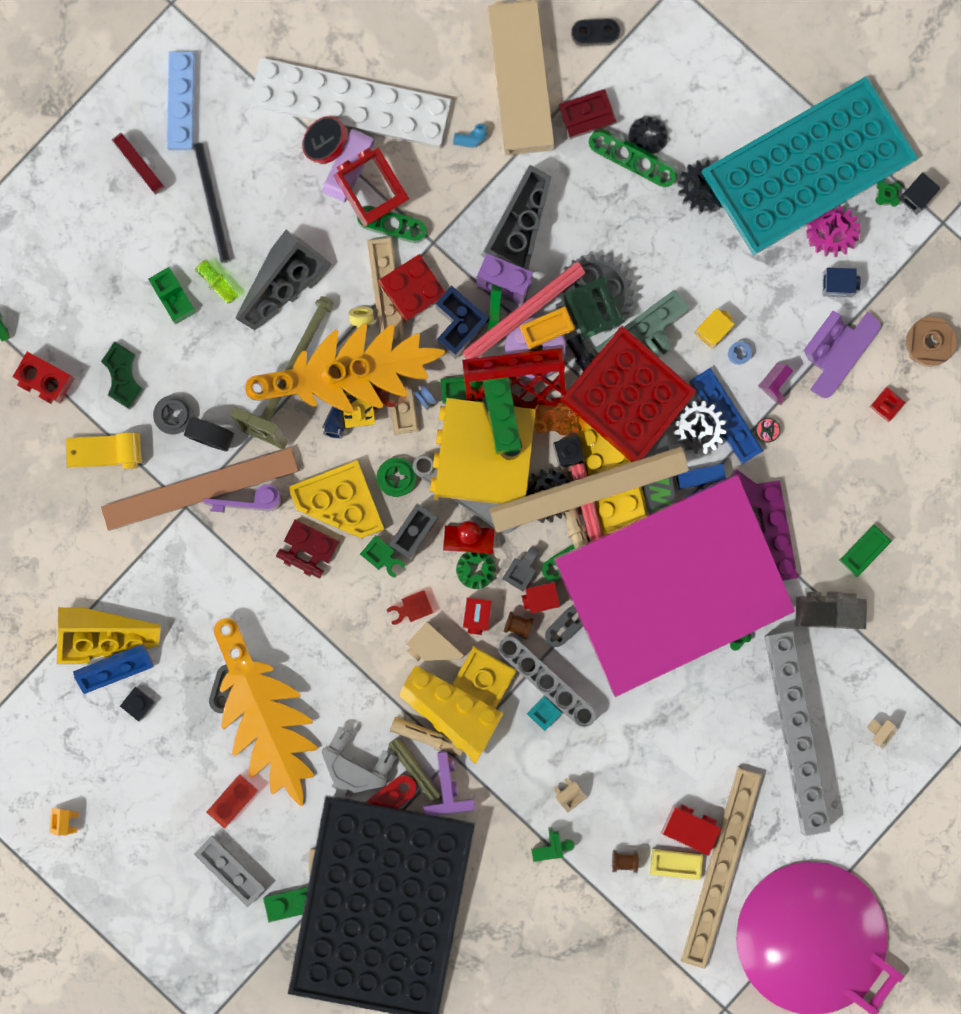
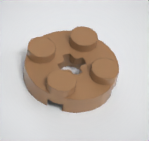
[906,316,957,367]

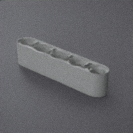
[498,637,596,727]

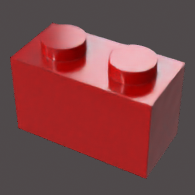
[661,804,721,856]

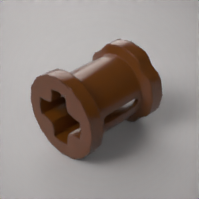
[503,611,534,640]
[612,850,639,873]

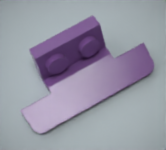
[804,311,881,398]

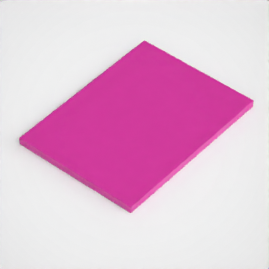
[554,474,795,697]

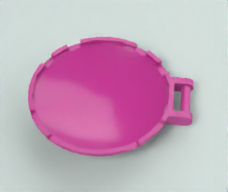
[736,861,905,1014]

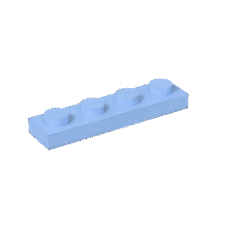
[167,52,195,150]

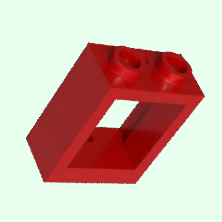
[333,147,409,227]

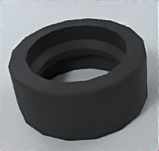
[184,417,234,452]

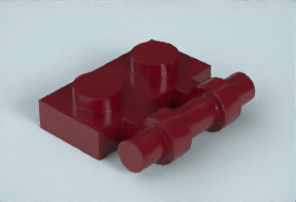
[276,519,339,579]

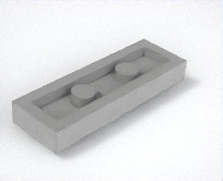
[194,835,266,907]

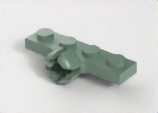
[595,290,689,358]

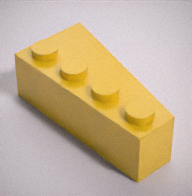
[399,665,503,765]

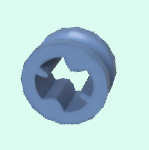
[728,341,752,365]
[414,386,437,410]

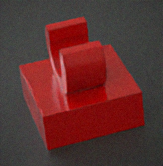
[869,387,906,422]

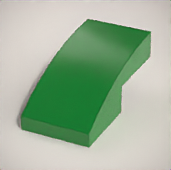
[148,267,196,325]

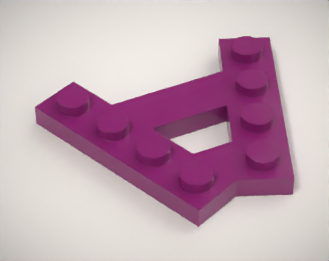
[730,469,798,581]

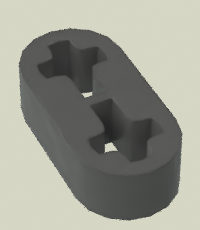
[545,607,583,647]

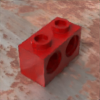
[12,351,75,404]

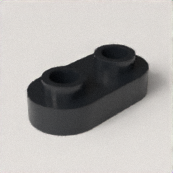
[571,19,620,46]

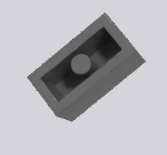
[389,503,438,560]

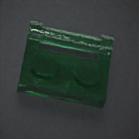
[564,276,625,340]

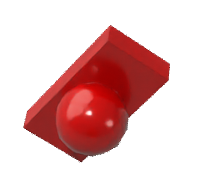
[443,520,494,554]

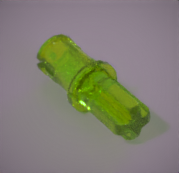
[195,260,238,304]

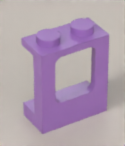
[477,253,533,305]

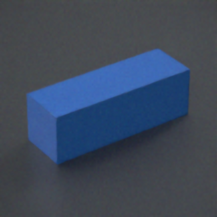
[676,464,726,490]

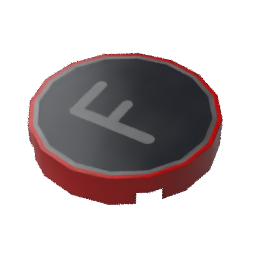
[302,116,348,164]

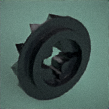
[628,115,668,154]

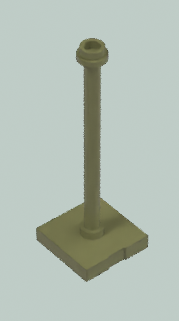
[230,296,334,450]

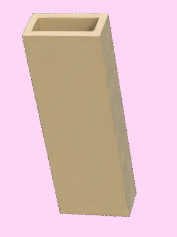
[488,0,554,156]

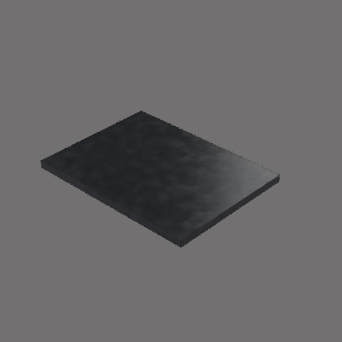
[288,795,475,1014]

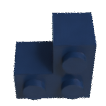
[435,285,489,359]

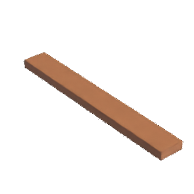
[101,448,299,531]

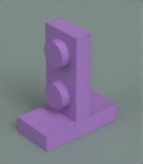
[423,751,475,815]

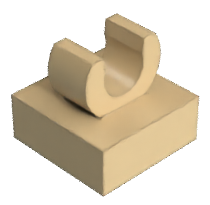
[867,719,898,750]
[554,778,587,813]

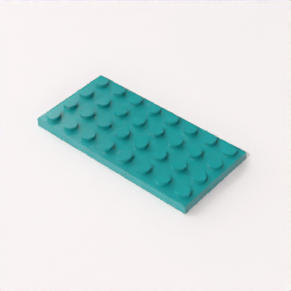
[701,76,918,256]

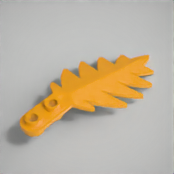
[245,323,445,414]
[214,618,318,806]

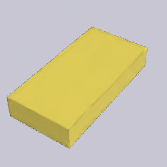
[650,849,703,880]

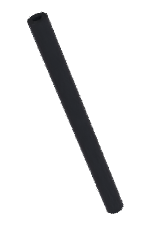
[193,143,230,263]

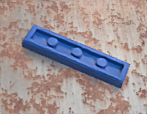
[689,368,763,465]

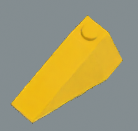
[57,607,161,664]

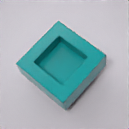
[527,696,562,731]

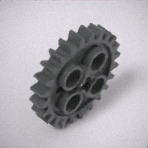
[554,254,634,335]

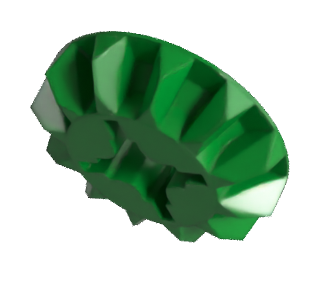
[377,457,416,497]
[456,552,496,589]

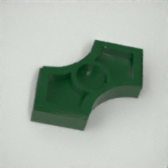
[101,341,143,410]

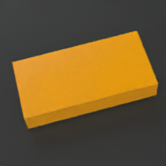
[519,307,575,350]

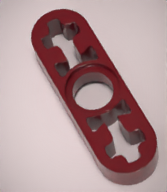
[111,132,165,195]

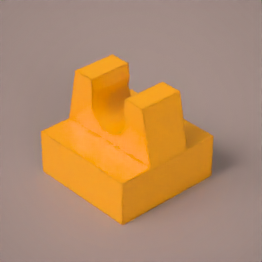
[49,808,79,836]

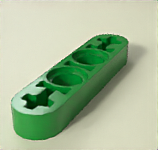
[588,129,678,187]

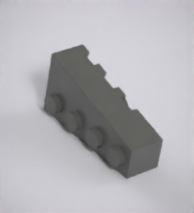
[481,165,552,271]

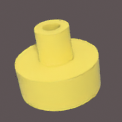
[349,307,374,331]

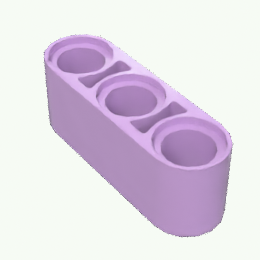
[322,129,375,203]

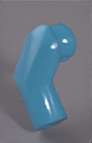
[453,123,488,148]

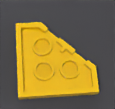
[288,460,385,539]

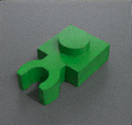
[360,535,405,578]

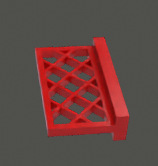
[462,348,566,409]

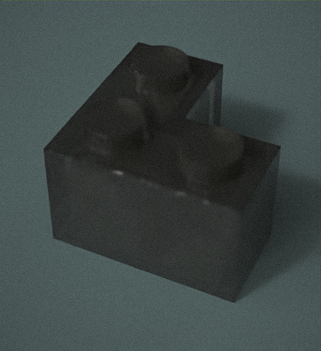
[795,592,867,629]

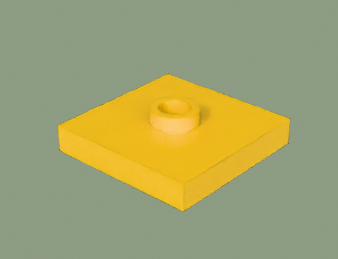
[452,646,517,709]

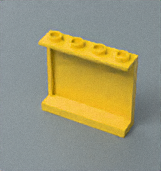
[430,398,536,505]

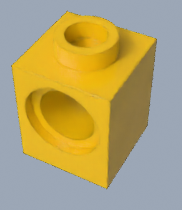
[694,308,735,349]

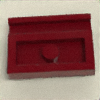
[558,89,617,139]

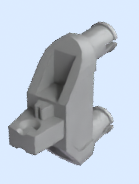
[322,726,397,798]

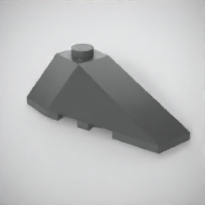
[235,229,332,330]

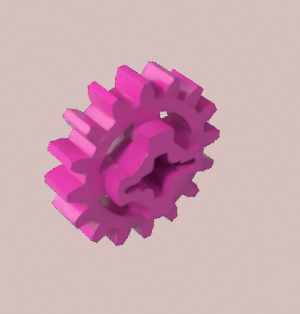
[806,206,861,257]

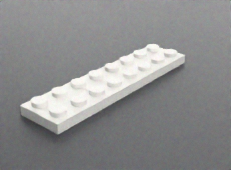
[249,58,451,148]

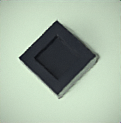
[120,687,156,722]

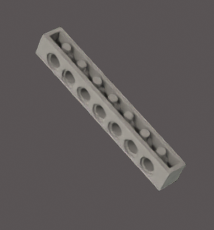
[764,631,831,836]

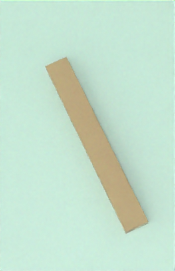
[367,237,419,435]
[489,447,689,533]
[680,767,762,969]

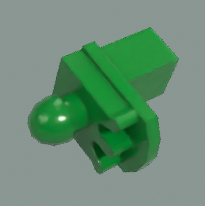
[531,827,575,862]

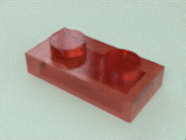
[206,774,259,829]

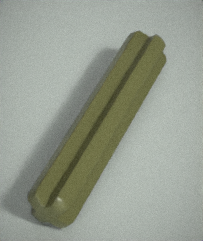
[389,737,442,802]

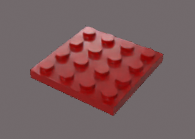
[560,326,697,462]

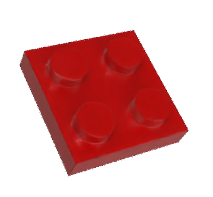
[378,253,445,322]

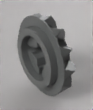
[153,395,193,435]

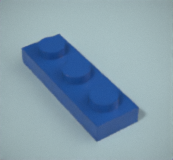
[73,644,154,694]

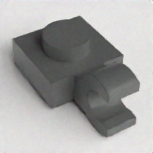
[502,547,539,592]

